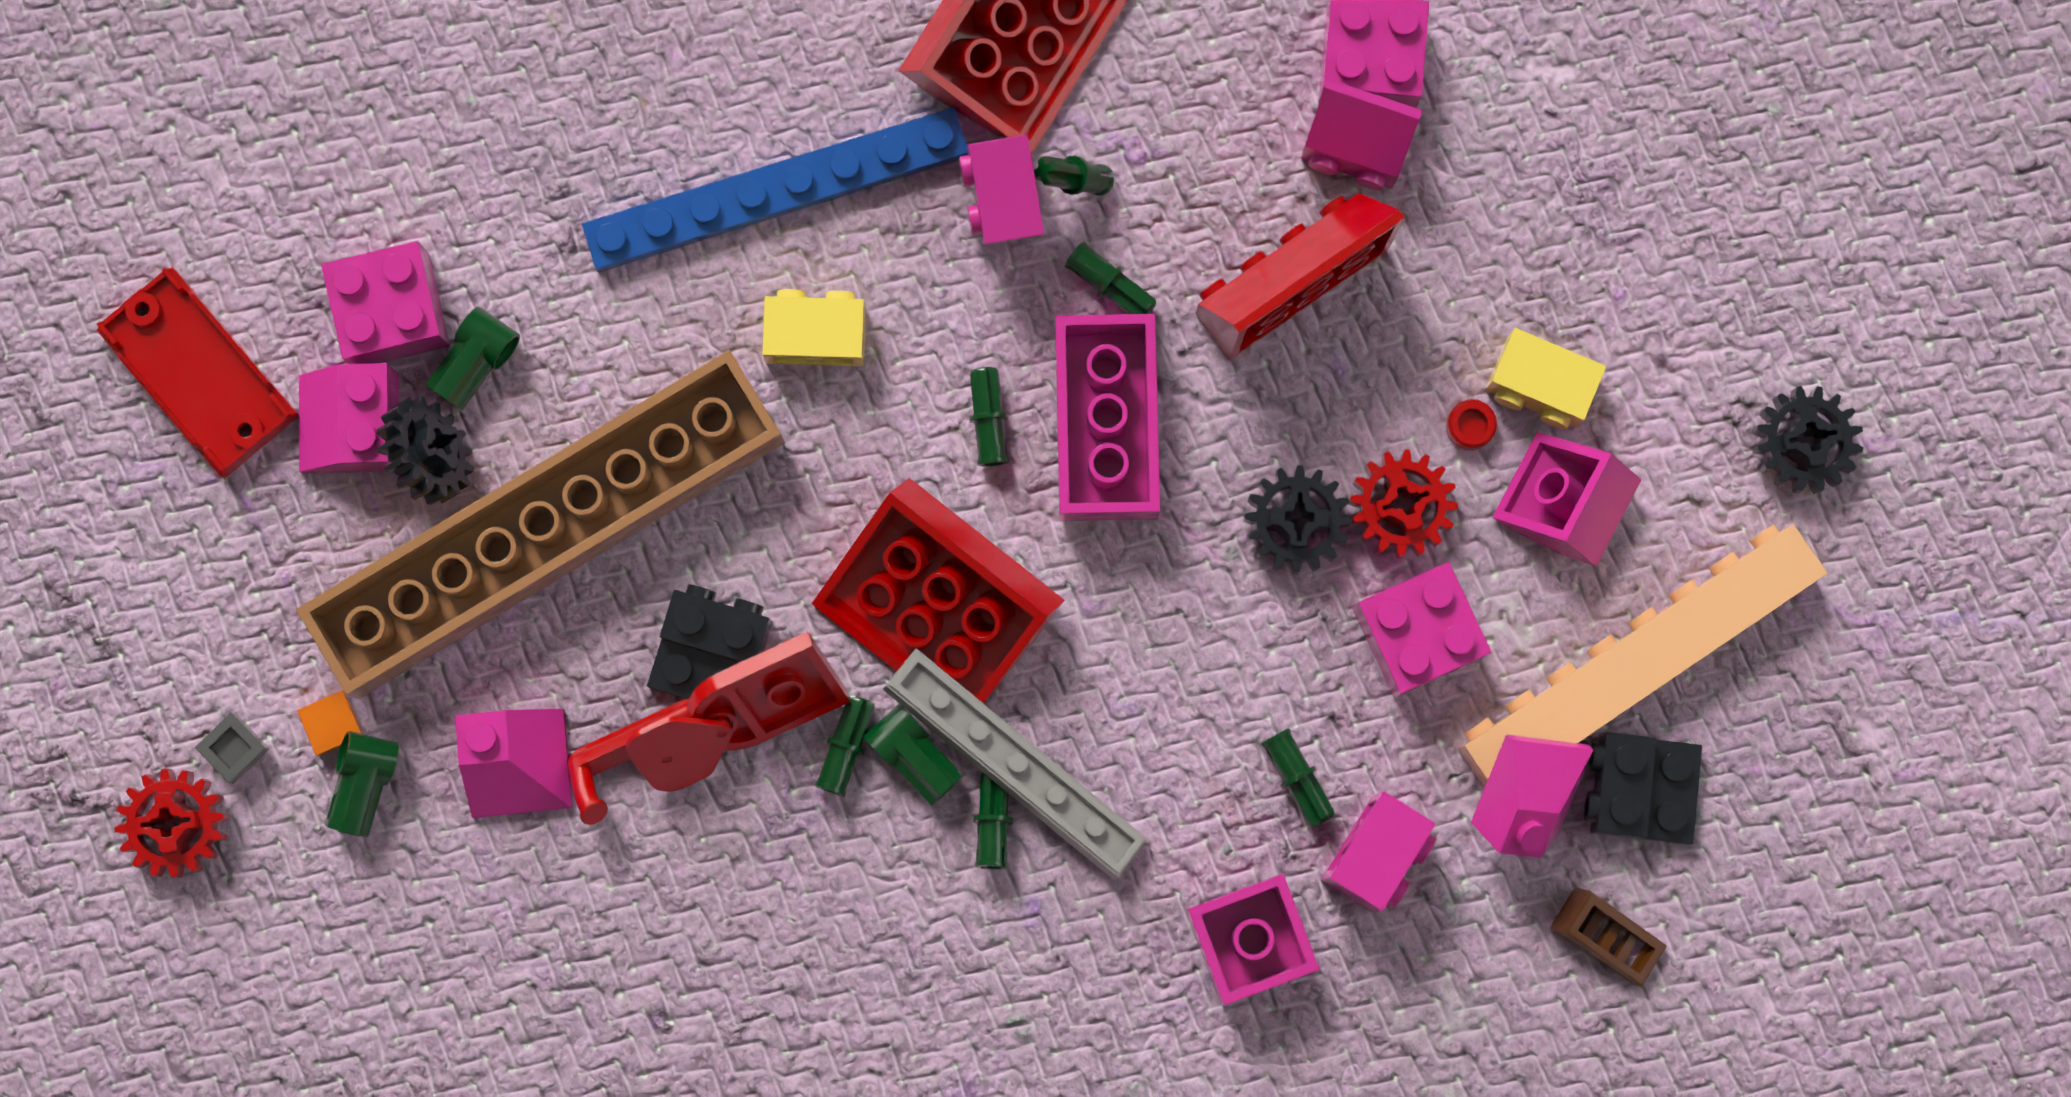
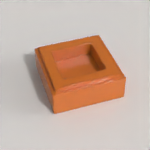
[297,690,364,757]

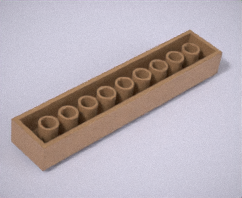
[296,349,785,699]

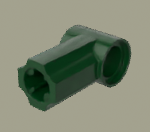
[425,306,520,411]
[863,704,963,806]
[324,731,399,837]

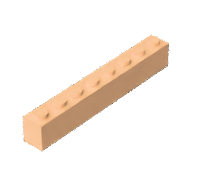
[1458,524,1828,788]

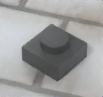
[195,712,270,784]

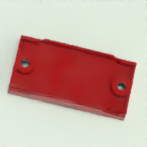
[96,267,299,479]

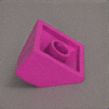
[455,709,573,818]
[1471,734,1593,858]

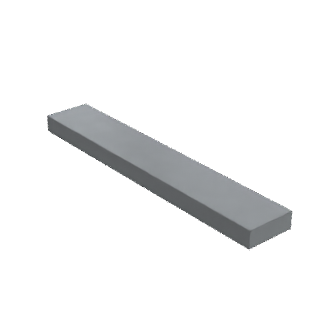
[882,649,1148,880]

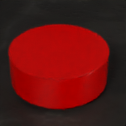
[1446,399,1497,451]

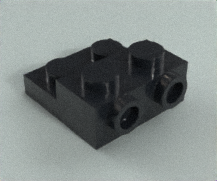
[647,584,773,699]
[1584,732,1702,845]

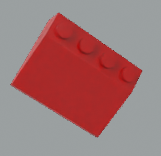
[898,0,1128,155]
[1195,193,1405,361]
[811,478,1065,704]

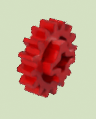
[1348,449,1458,559]
[114,768,230,878]

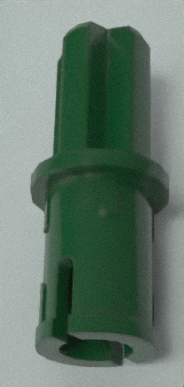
[1034,155,1114,196]
[1064,242,1157,314]
[969,367,1009,467]
[814,696,875,797]
[1261,728,1334,827]
[973,772,1013,870]

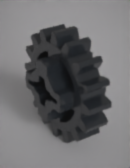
[1752,386,1863,494]
[376,396,474,505]
[1243,465,1352,575]

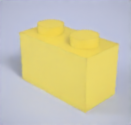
[762,289,866,367]
[1485,328,1607,430]

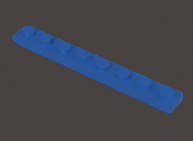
[581,107,968,273]

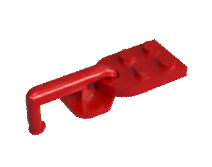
[568,631,850,825]

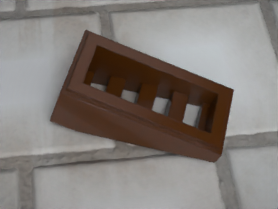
[1550,888,1667,988]

